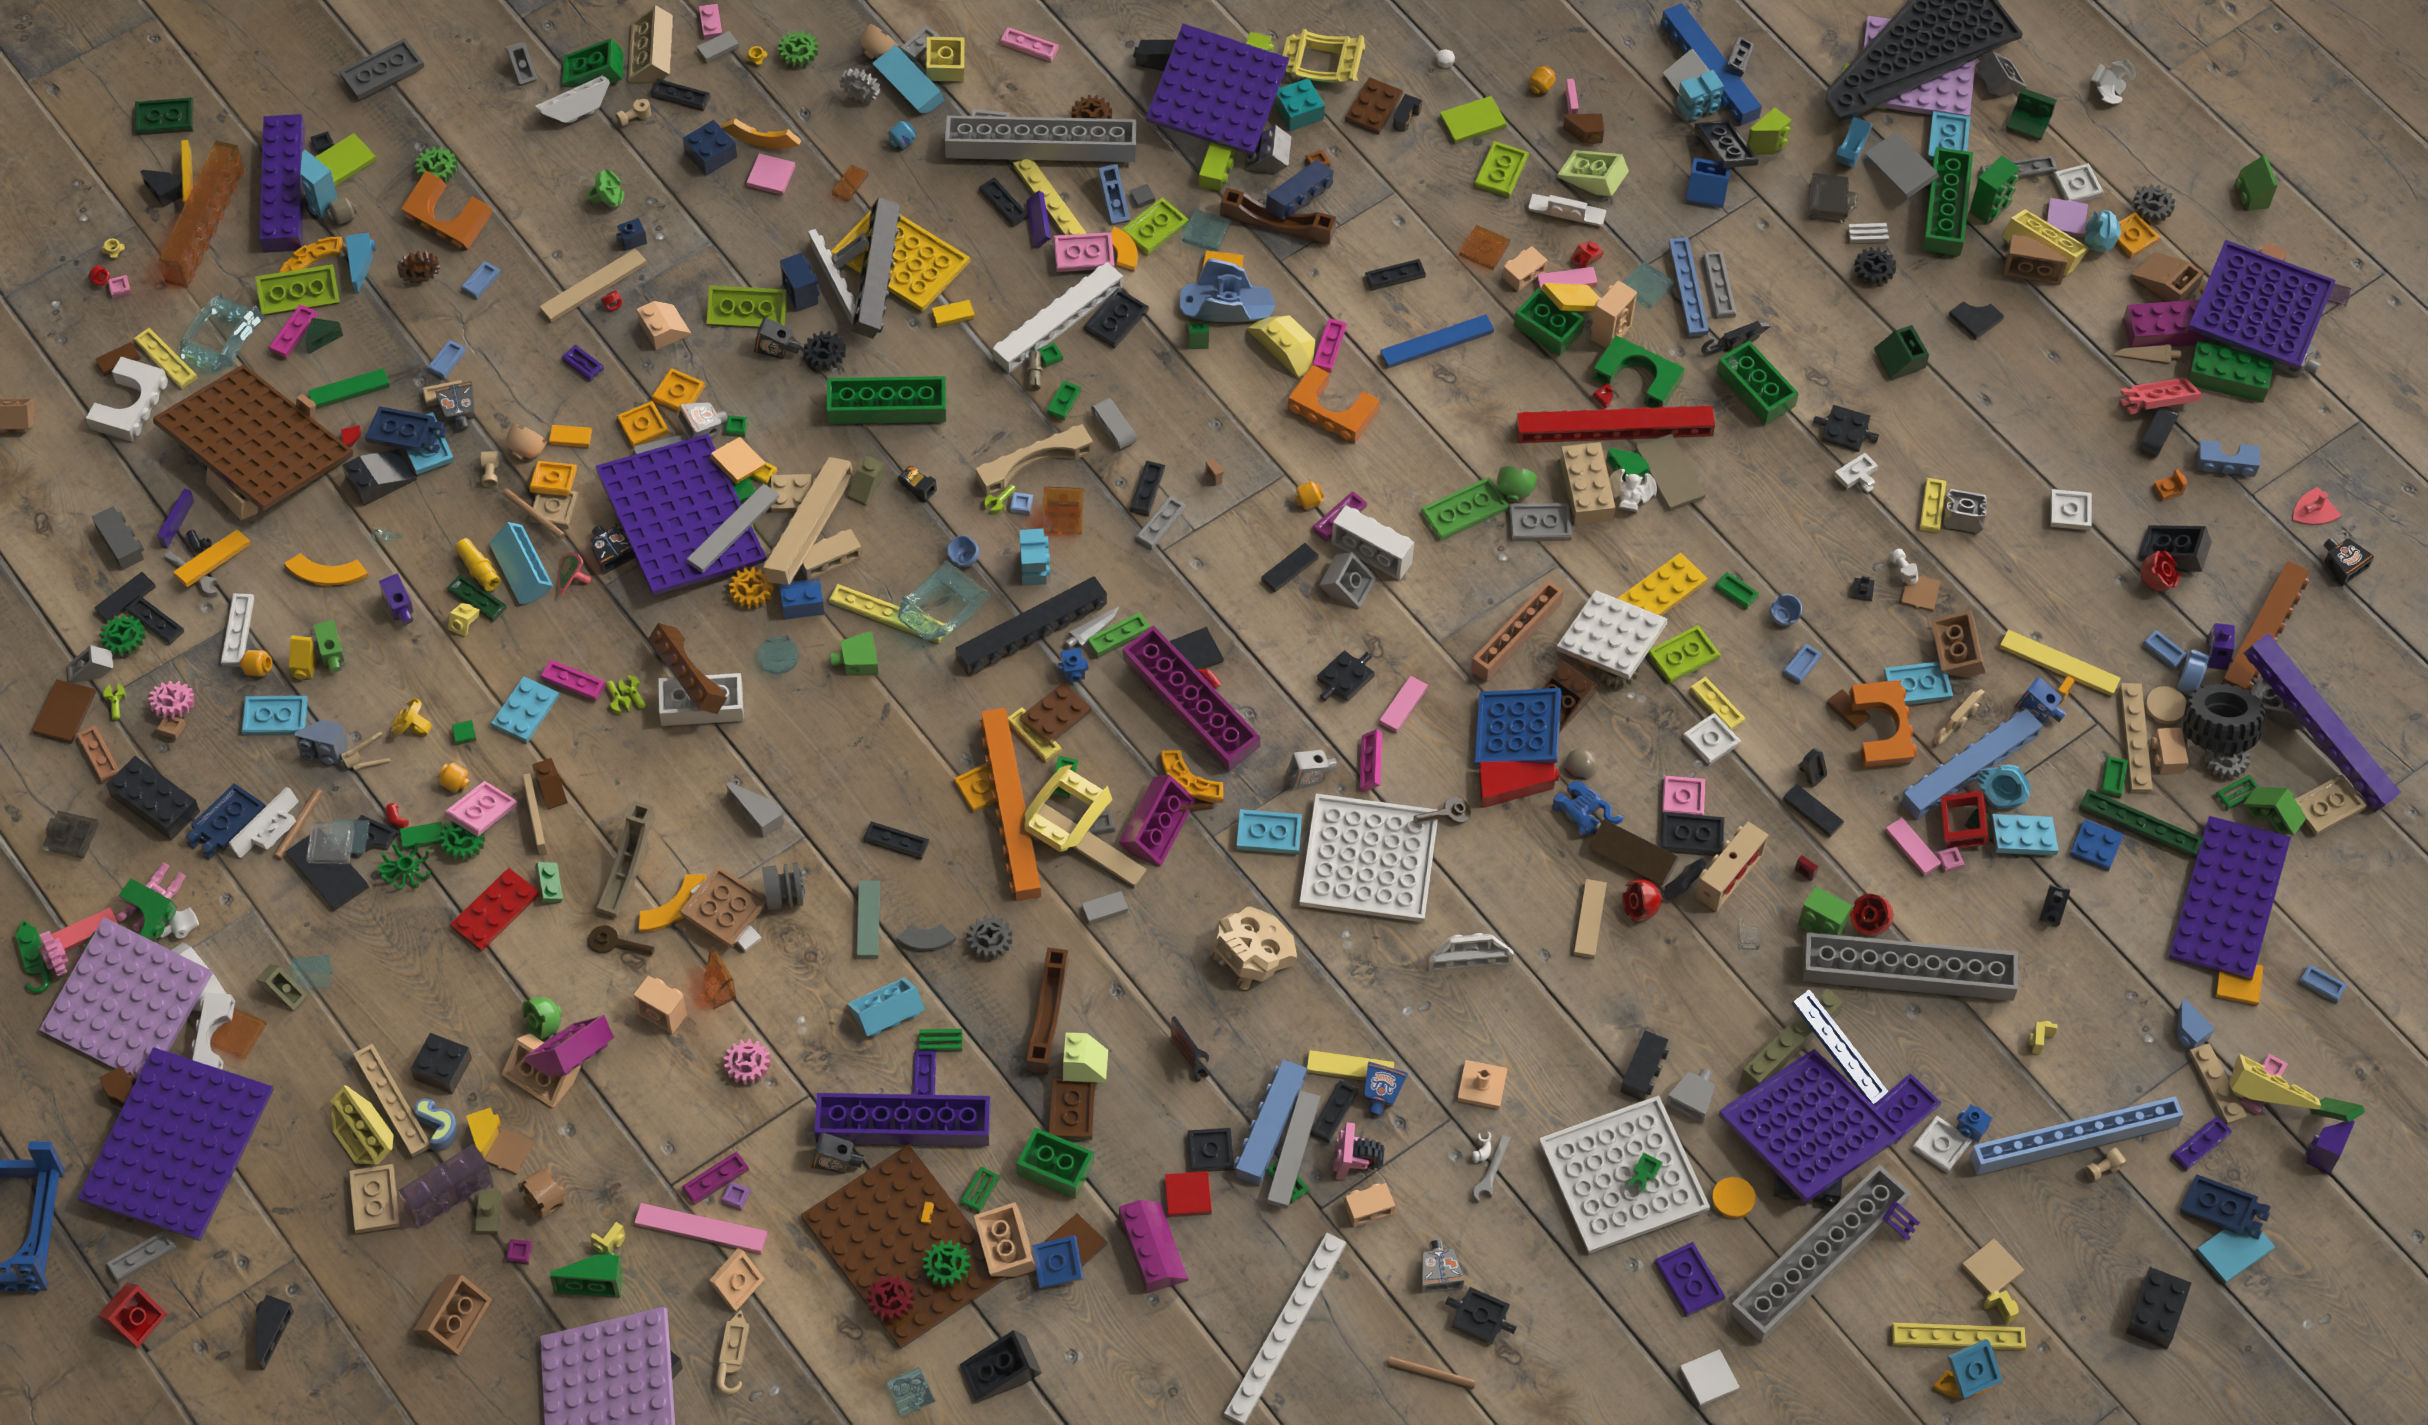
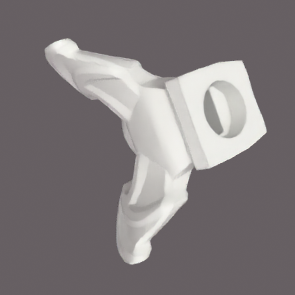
[2091,58,2136,104]
[1609,469,1657,512]

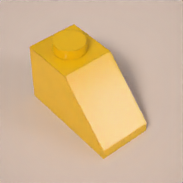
[289,635,317,680]
[466,1107,501,1162]

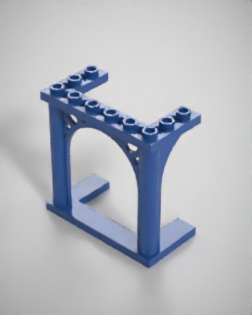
[0,1141,65,1293]

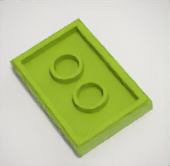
[1440,96,1507,144]
[315,133,377,186]
[1474,141,1529,198]
[1121,198,1189,255]
[1647,625,1721,684]

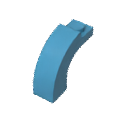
[1836,118,1873,167]

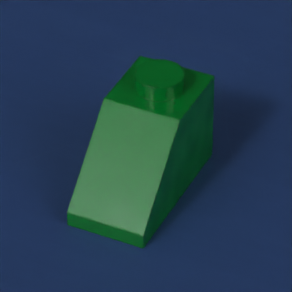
[1606,448,1650,482]

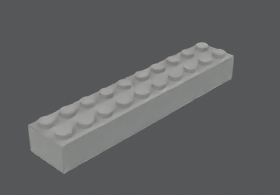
[945,116,1136,162]
[1802,933,2018,1001]
[1729,1165,1912,1343]

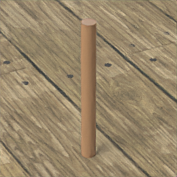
[503,489,565,540]
[274,788,323,860]
[1388,1356,1476,1389]

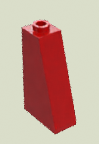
[1479,761,1559,808]

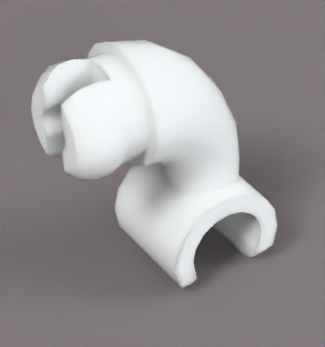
[1472,1132,1491,1163]

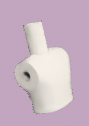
[160,907,199,939]

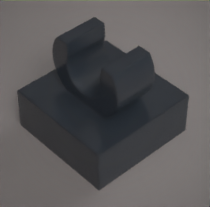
[1852,576,1875,601]

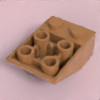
[2130,252,2204,302]

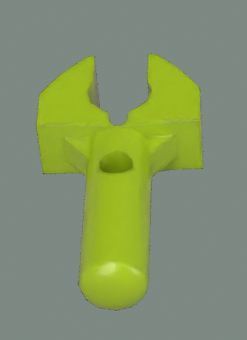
[985,485,1016,515]
[619,675,646,709]
[606,681,631,716]
[104,683,126,720]

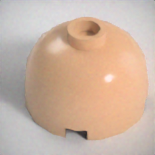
[861,24,898,60]
[506,423,547,460]

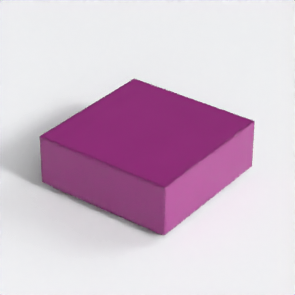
[506,1239,533,1265]

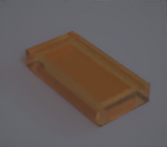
[832,164,868,202]

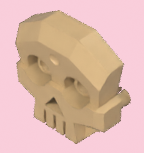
[1210,907,1297,990]

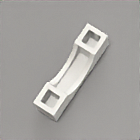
[192,992,235,1069]

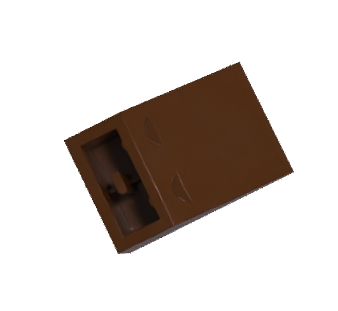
[1542,660,1599,733]

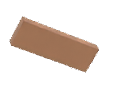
[76,725,120,784]

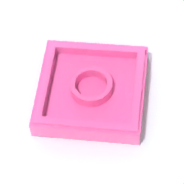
[747,153,795,195]
[1662,776,1705,815]

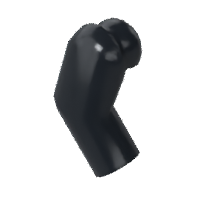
[186,530,212,551]

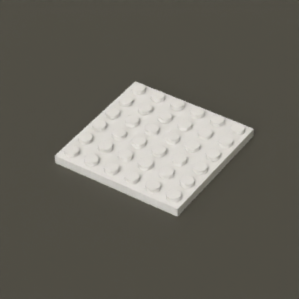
[1299,794,1438,922]
[1539,1095,1710,1254]

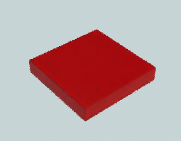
[1165,1171,1212,1217]

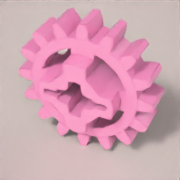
[148,681,195,719]
[38,931,68,977]
[724,1039,771,1085]

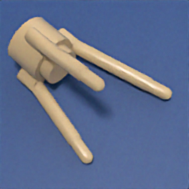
[341,732,391,771]

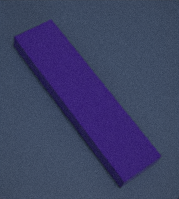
[913,1051,936,1095]

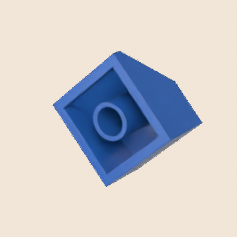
[779,579,824,620]

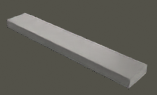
[687,484,779,573]
[1267,1090,1321,1209]

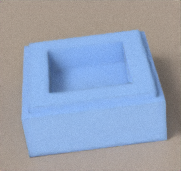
[1010,492,1033,515]

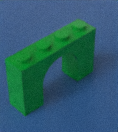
[1592,335,1685,408]
[83,878,178,950]

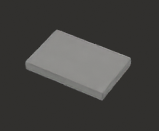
[1509,503,1572,541]

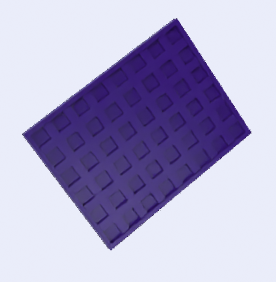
[596,434,767,596]
[78,1047,274,1241]

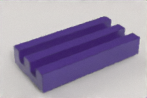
[562,345,604,382]
[1882,1201,1920,1241]

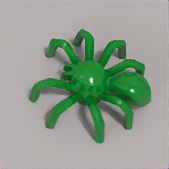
[377,840,430,890]

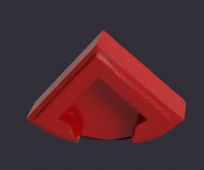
[1593,383,1613,409]
[341,425,361,448]

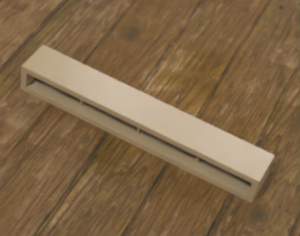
[763,457,854,586]

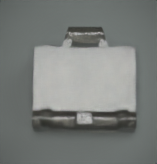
[1809,173,1858,223]

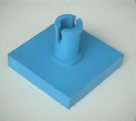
[1947,1339,2003,1398]

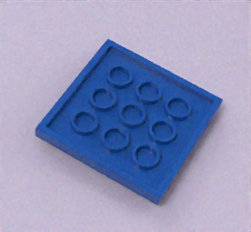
[1475,688,1561,767]

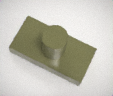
[475,1190,502,1235]

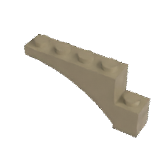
[597,801,655,918]

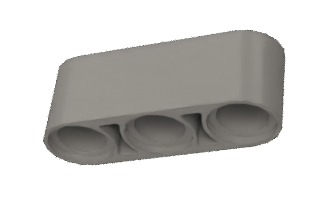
[1091,398,1137,450]

